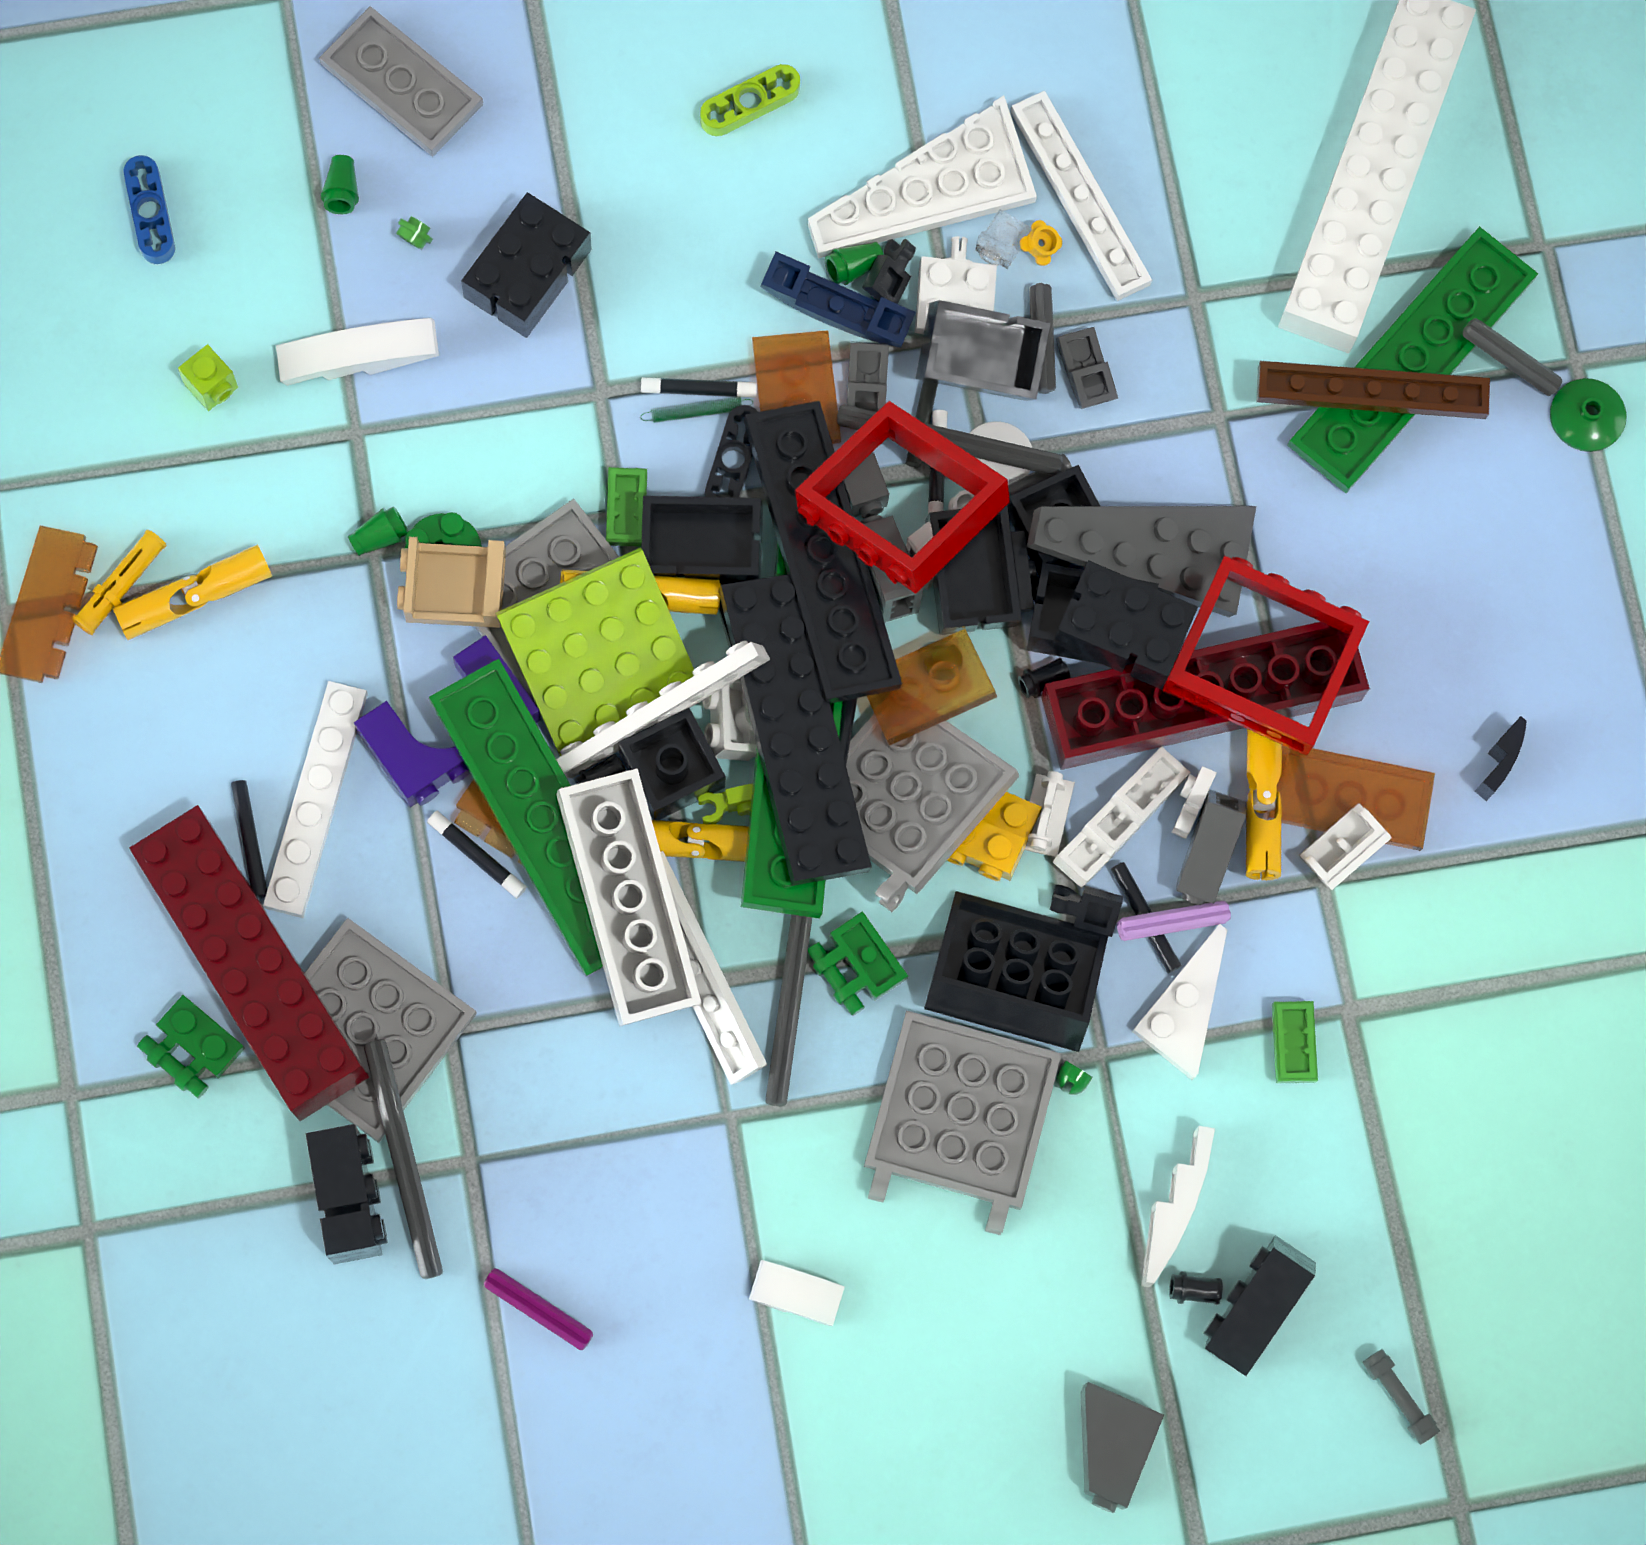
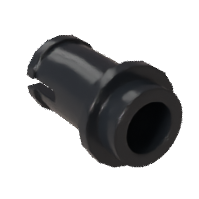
[1018,657,1071,698]
[574,754,626,784]
[1169,1271,1223,1305]

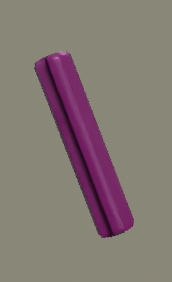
[484,1268,593,1350]

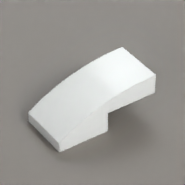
[749,1260,845,1326]

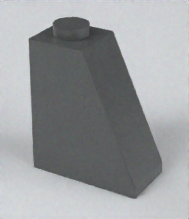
[860,515,923,622]
[1176,789,1247,905]
[1081,1382,1164,1513]

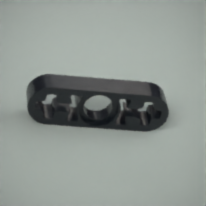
[705,405,758,497]

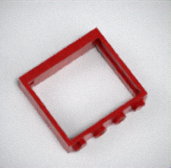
[795,401,1010,594]
[1163,555,1370,756]

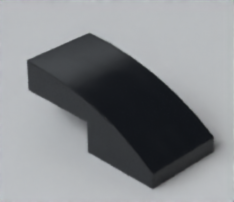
[1475,716,1527,801]

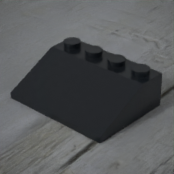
[924,891,1108,1052]

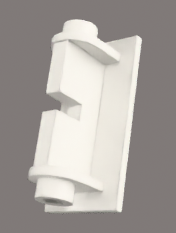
[1024,771,1075,857]

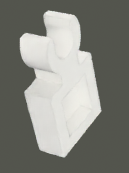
[1171,766,1217,839]

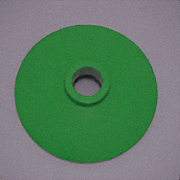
[1550,378,1627,452]

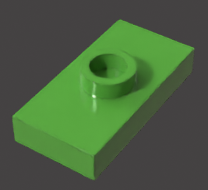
[606,467,647,547]
[1272,1001,1318,1083]

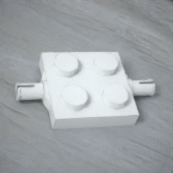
[915,236,997,334]

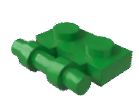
[808,911,908,1016]
[137,995,245,1099]

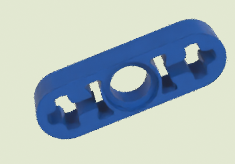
[124,155,175,264]

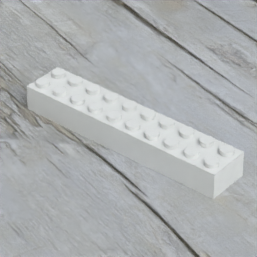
[1278,0,1476,353]

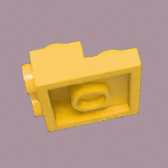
[947,792,1042,881]

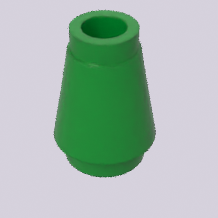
[321,155,359,215]
[825,242,884,285]
[348,506,408,556]

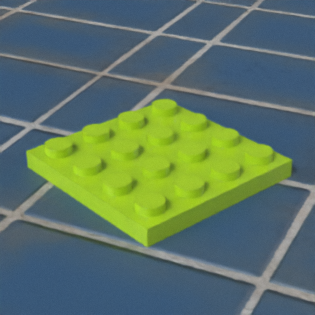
[496,548,694,757]

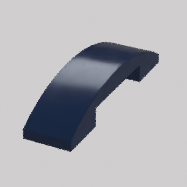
[760,251,916,348]

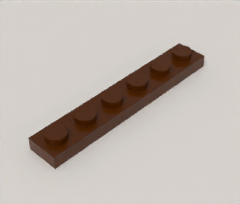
[1257,361,1490,419]

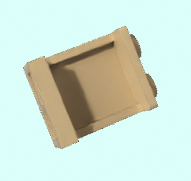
[397,537,506,628]

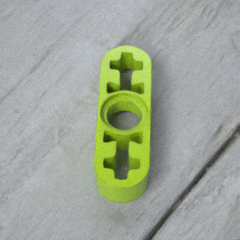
[700,64,800,136]

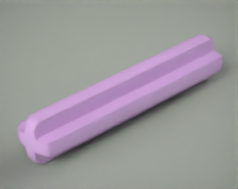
[1117,901,1231,941]

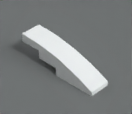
[276,318,439,386]
[1053,746,1191,888]
[1141,1126,1215,1287]

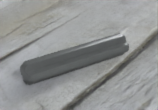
[1029,283,1056,394]
[1462,318,1562,396]

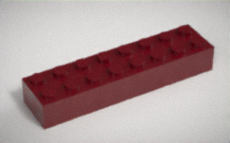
[1041,622,1370,770]
[129,805,369,1121]

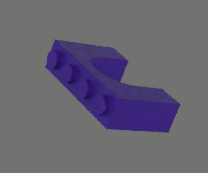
[354,635,541,808]

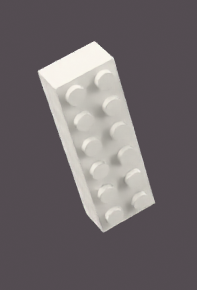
[556,769,702,1027]

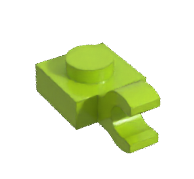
[698,783,753,824]

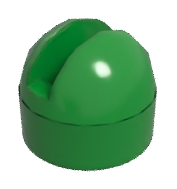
[1057,1060,1093,1095]

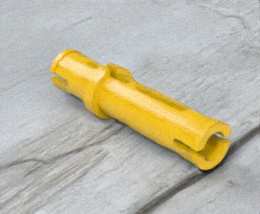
[72,530,167,635]

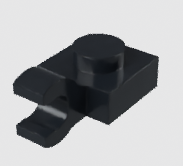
[862,239,916,304]
[1049,885,1123,937]

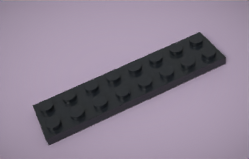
[744,401,902,704]
[718,574,872,886]

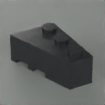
[1203,1235,1316,1376]

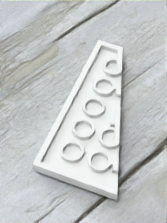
[808,95,1037,258]

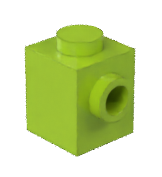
[178,344,238,412]

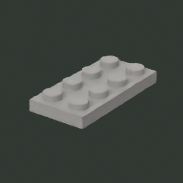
[319,6,483,157]

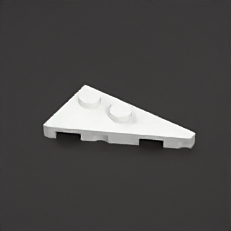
[1132,924,1227,1080]

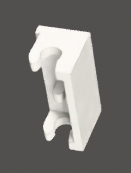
[1299,803,1392,890]

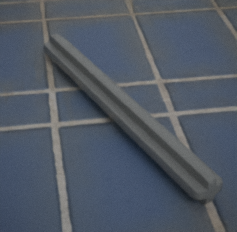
[836,404,1063,476]
[765,915,812,1107]
[364,1039,443,1279]

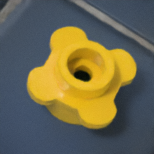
[1020,220,1062,266]

